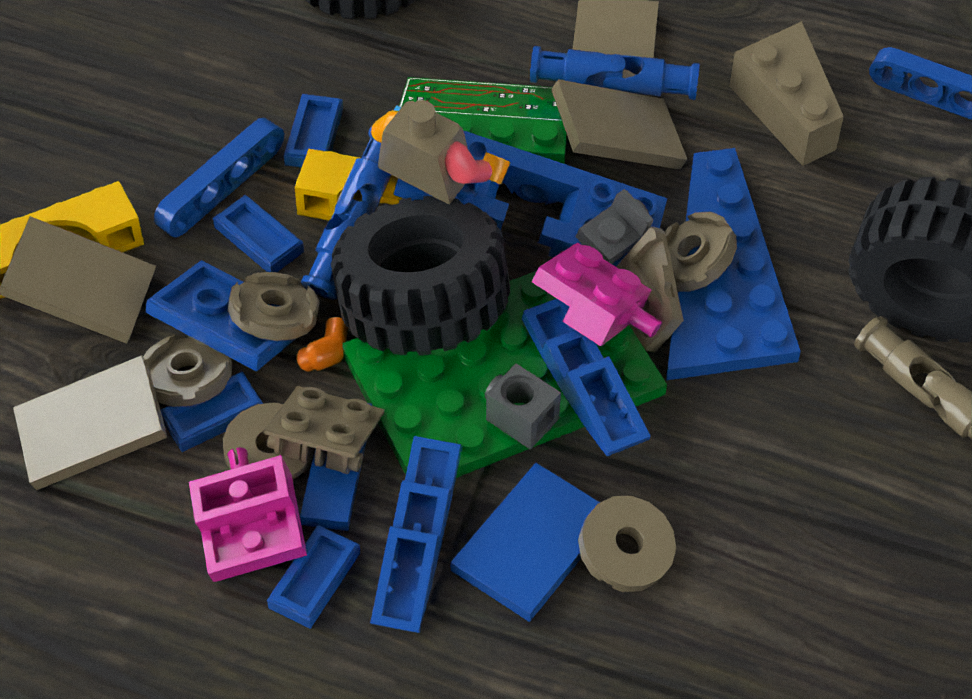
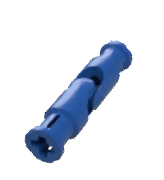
[530,46,700,100]
[301,126,391,300]

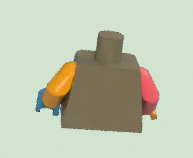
[371,100,510,205]

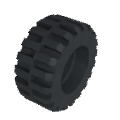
[848,177,972,343]
[331,196,510,355]

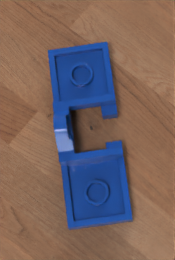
[393,130,667,267]

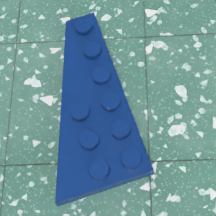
[666,148,801,380]

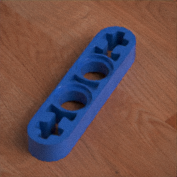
[869,47,972,120]
[154,118,285,237]

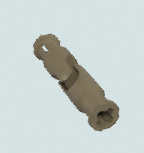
[854,316,972,439]

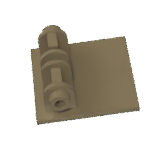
[264,386,385,474]

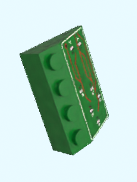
[399,77,567,164]

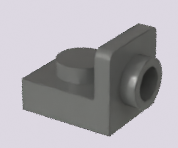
[576,189,653,264]

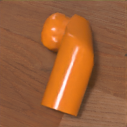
[297,317,348,372]

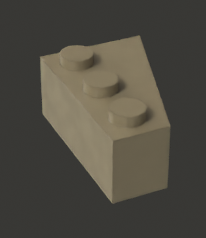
[729,21,844,166]

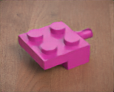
[532,242,662,346]
[189,447,307,582]

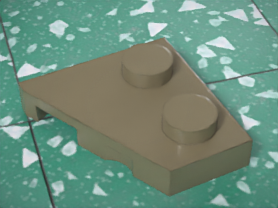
[616,226,683,352]

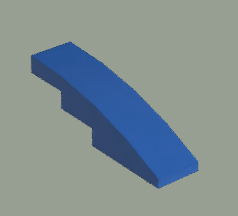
[522,299,651,456]
[370,436,462,633]

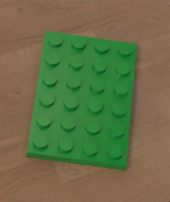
[342,271,667,478]

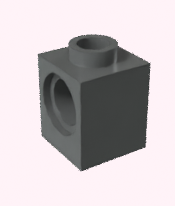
[485,363,561,450]

